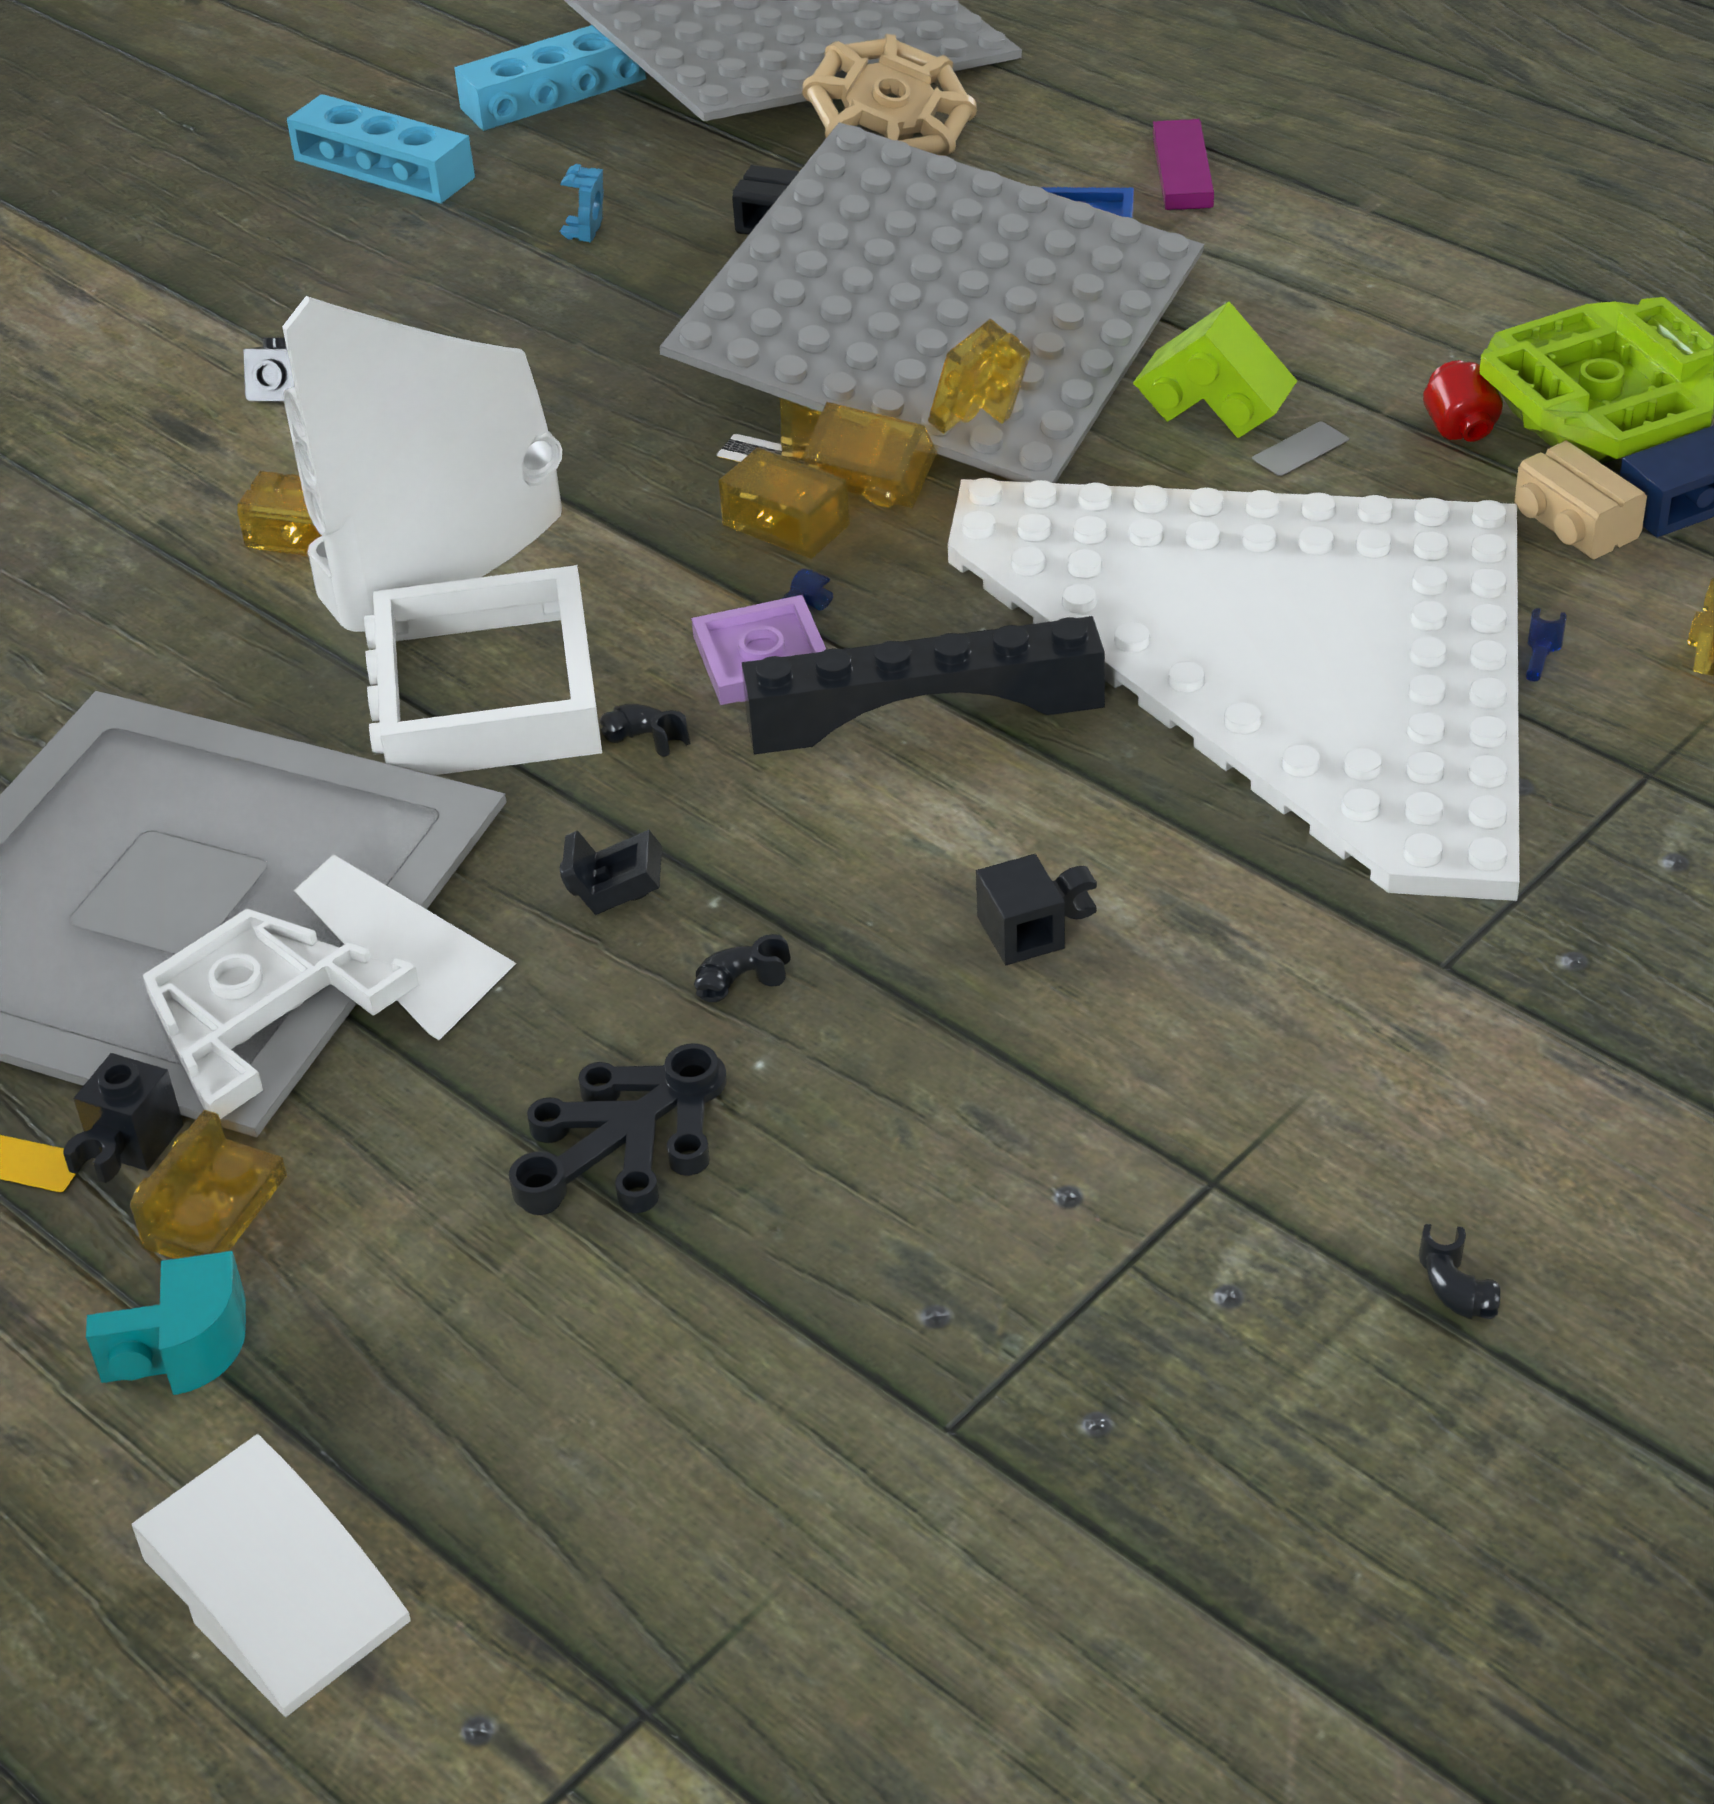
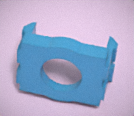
[560,164,603,242]

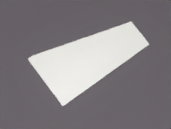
[294,854,516,1040]

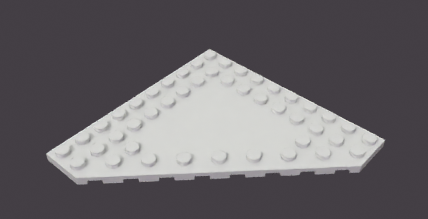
[948,478,1520,901]

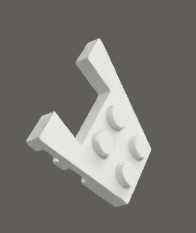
[143,909,419,1123]

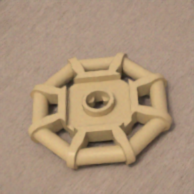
[802,34,977,156]

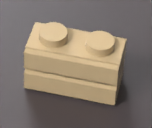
[1514,440,1647,560]

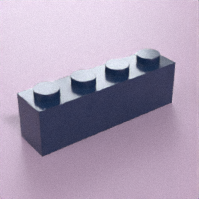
[1620,425,1714,538]

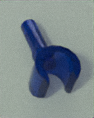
[779,569,833,610]
[1526,608,1567,682]

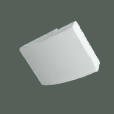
[132,1434,411,1717]

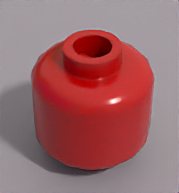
[1423,360,1503,442]

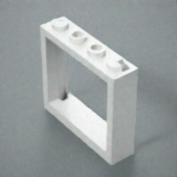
[364,565,602,775]

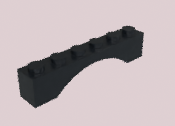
[741,616,1105,755]

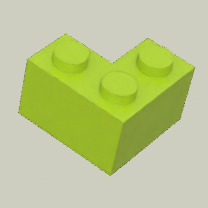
[1133,301,1297,438]

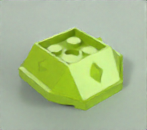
[1479,297,1714,464]

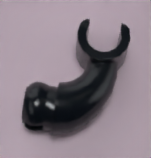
[599,704,691,757]
[694,934,791,1003]
[1419,1224,1500,1319]

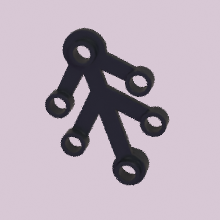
[509,1043,727,1215]

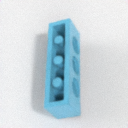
[454,25,646,131]
[287,94,475,204]

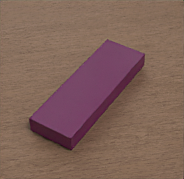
[1153,119,1214,210]

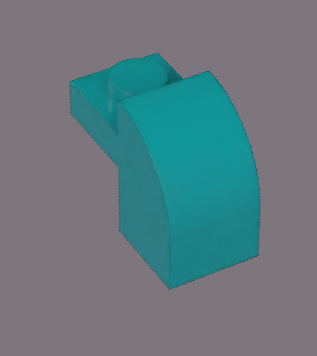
[86,1251,246,1395]

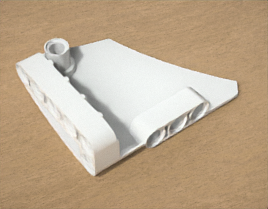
[282,296,563,632]

